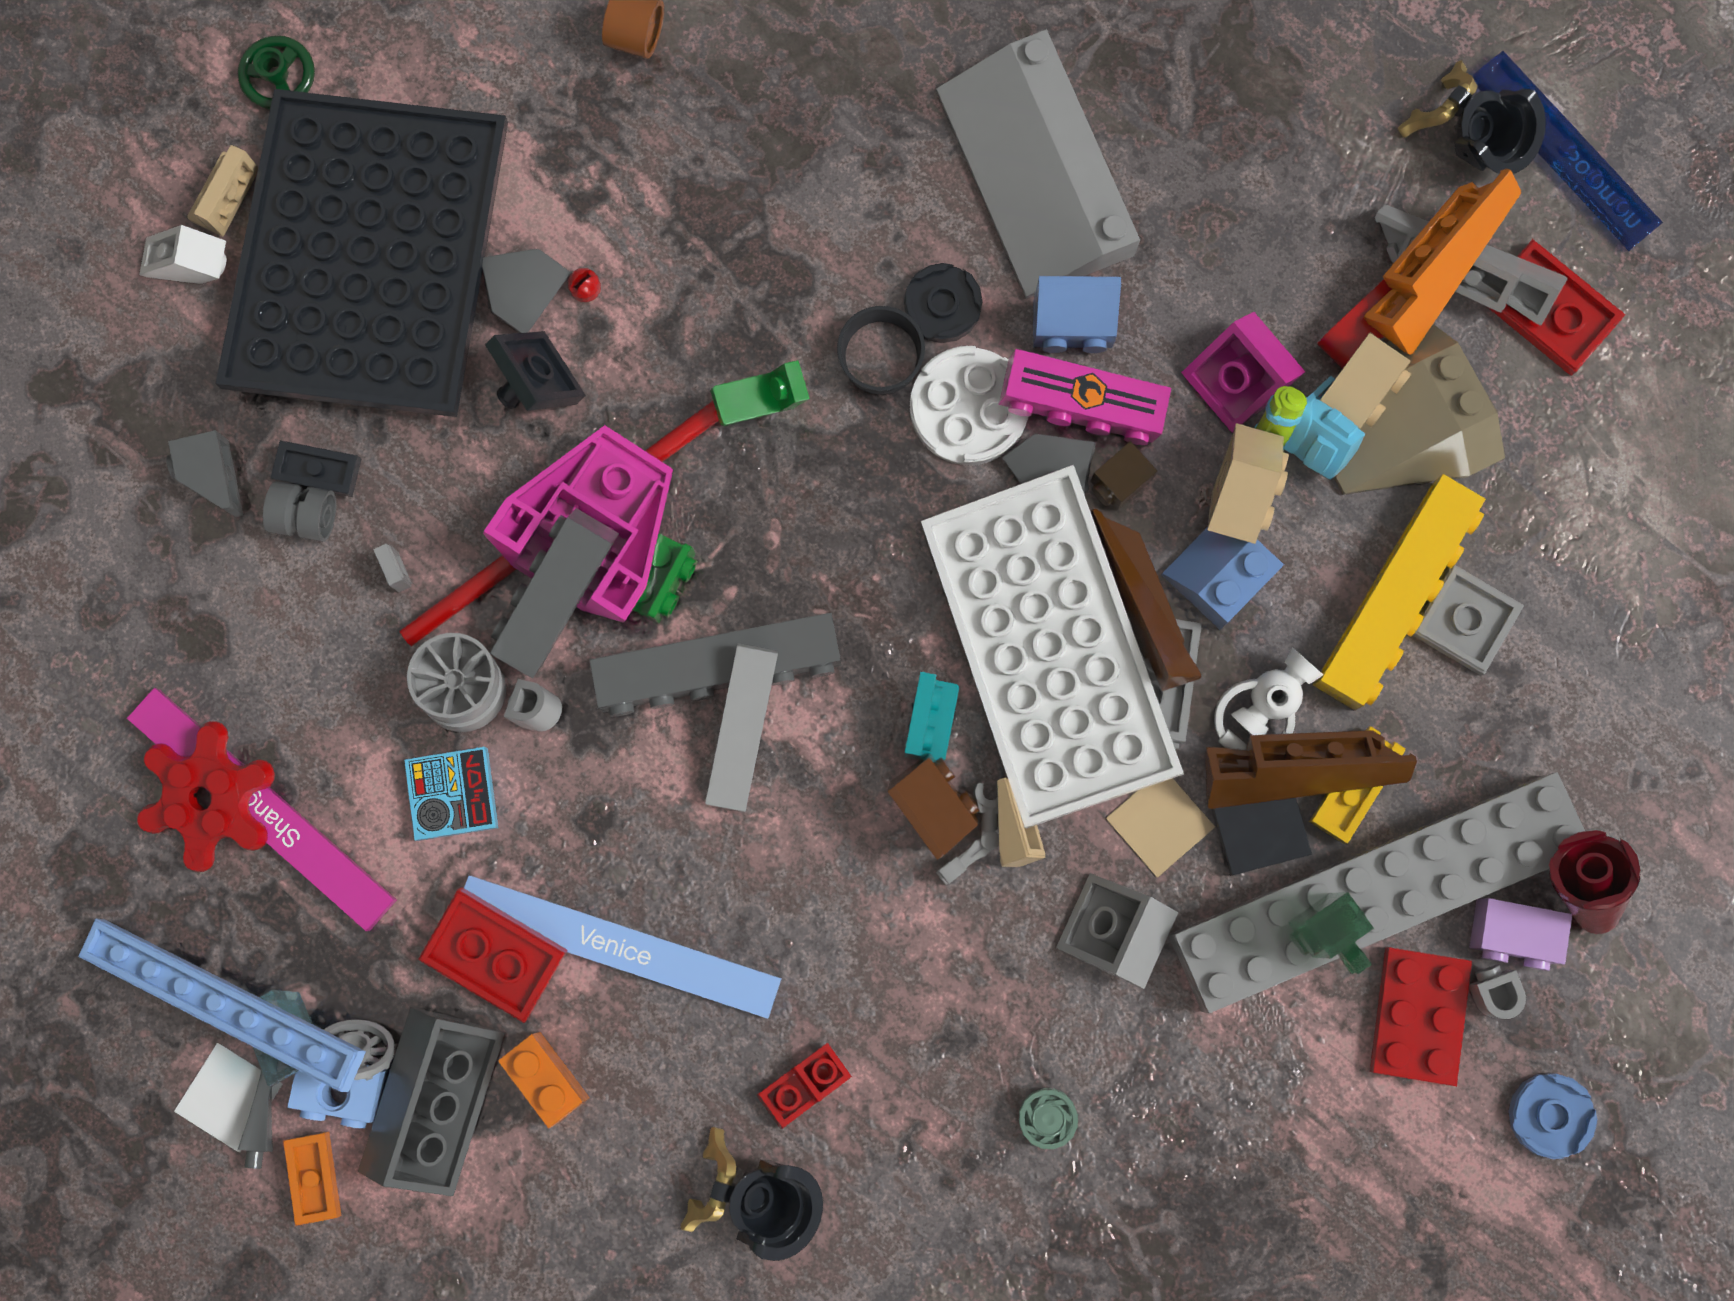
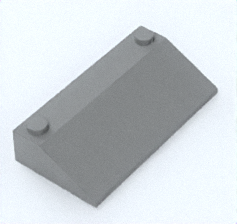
[936,29,1140,299]

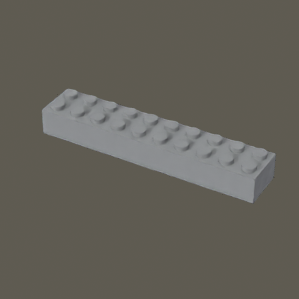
[1168,772,1585,1014]

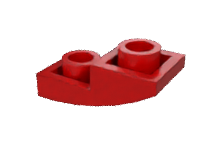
[756,1043,852,1129]

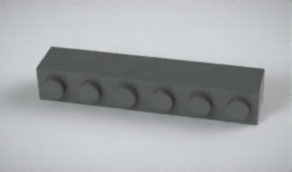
[590,613,842,717]

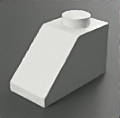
[139,225,227,284]

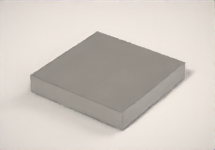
[1413,565,1524,676]

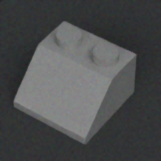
[1056,873,1178,989]

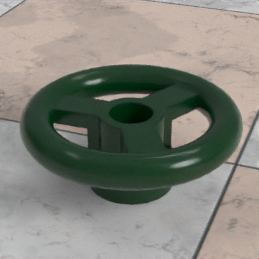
[237,35,315,109]

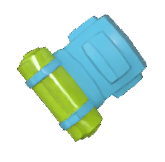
[1254,376,1365,480]

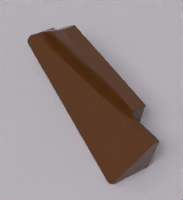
[1091,509,1202,691]
[1205,730,1417,809]

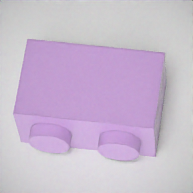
[1469,898,1572,971]

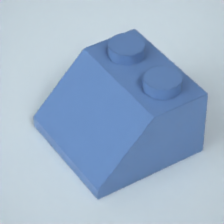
[1033,276,1121,353]
[1161,527,1284,630]

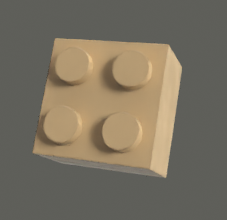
[1207,423,1289,544]

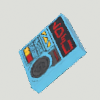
[404,747,498,841]

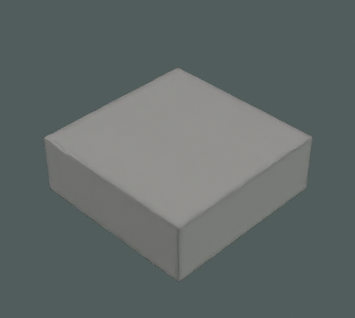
[373,544,412,592]

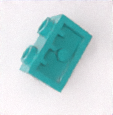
[904,672,959,761]

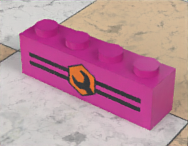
[999,349,1171,445]

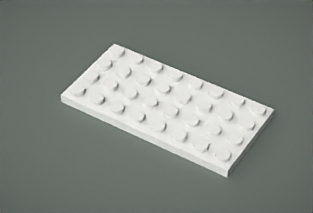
[921,465,1184,828]

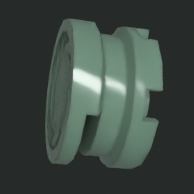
[1019,1088,1078,1149]

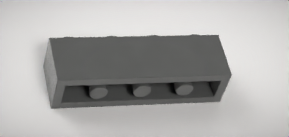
[490,508,619,679]

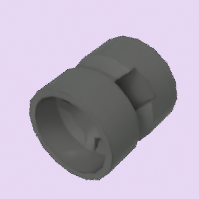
[263,481,336,542]

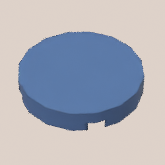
[1509,1073,1597,1159]

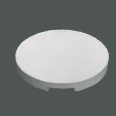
[910,346,1028,465]

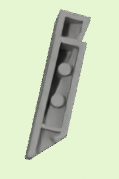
[1375,205,1568,325]

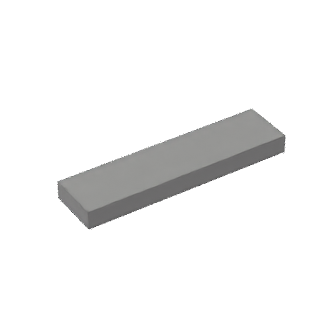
[705,643,778,812]

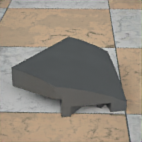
[482,249,571,333]
[1003,434,1096,495]

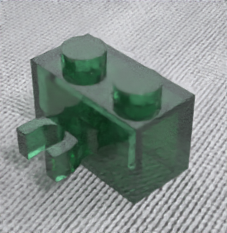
[1288,892,1374,974]

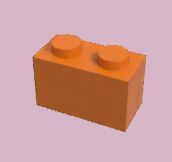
[498,1032,590,1129]

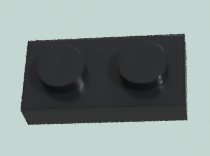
[270,440,362,497]

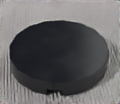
[903,263,983,343]

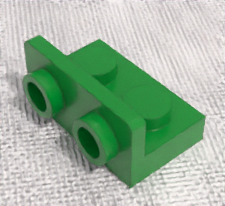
[632,533,697,624]

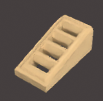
[997,778,1045,867]

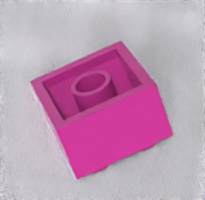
[1181,312,1305,433]

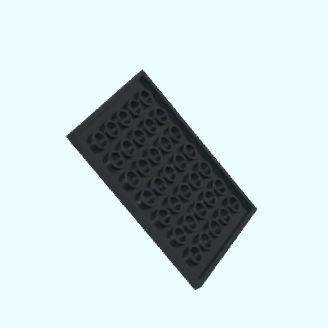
[215,89,508,417]

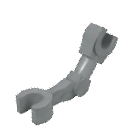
[936,783,999,885]

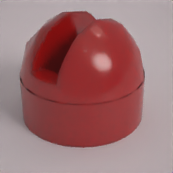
[568,268,601,302]

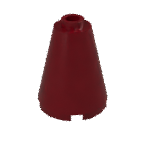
[1549,830,1641,934]

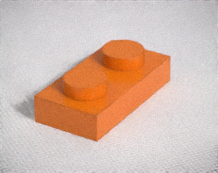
[283,1131,342,1226]

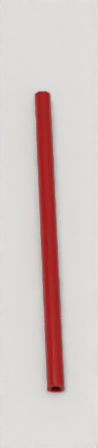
[399,401,719,647]

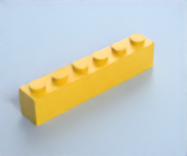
[1313,474,1486,711]

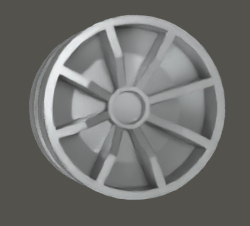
[407,633,506,732]

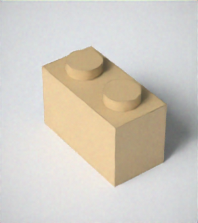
[1320,333,1411,430]

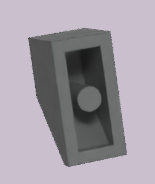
[166,430,243,517]

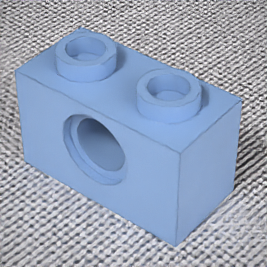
[287,1065,390,1128]

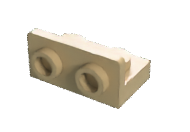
[188,145,258,236]

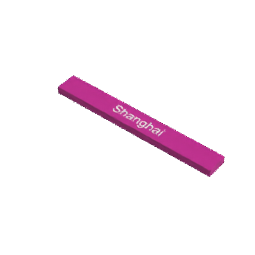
[127,688,397,931]

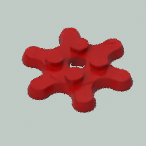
[137,721,275,872]

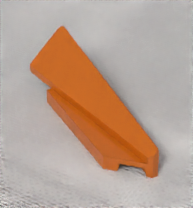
[1364,169,1521,355]

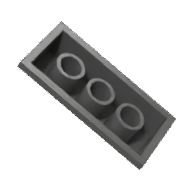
[358,1007,505,1196]

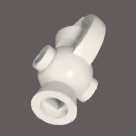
[1214,647,1323,750]

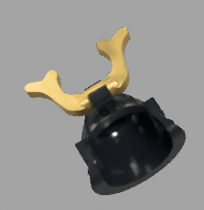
[1398,60,1546,174]
[681,1127,823,1261]

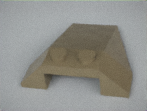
[1333,324,1505,495]

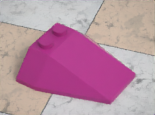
[483,425,673,623]

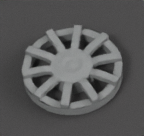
[324,1020,394,1081]

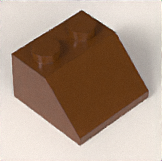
[887,753,980,860]

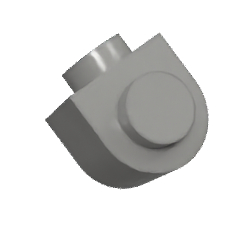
[504,679,562,732]
[1469,965,1526,1019]

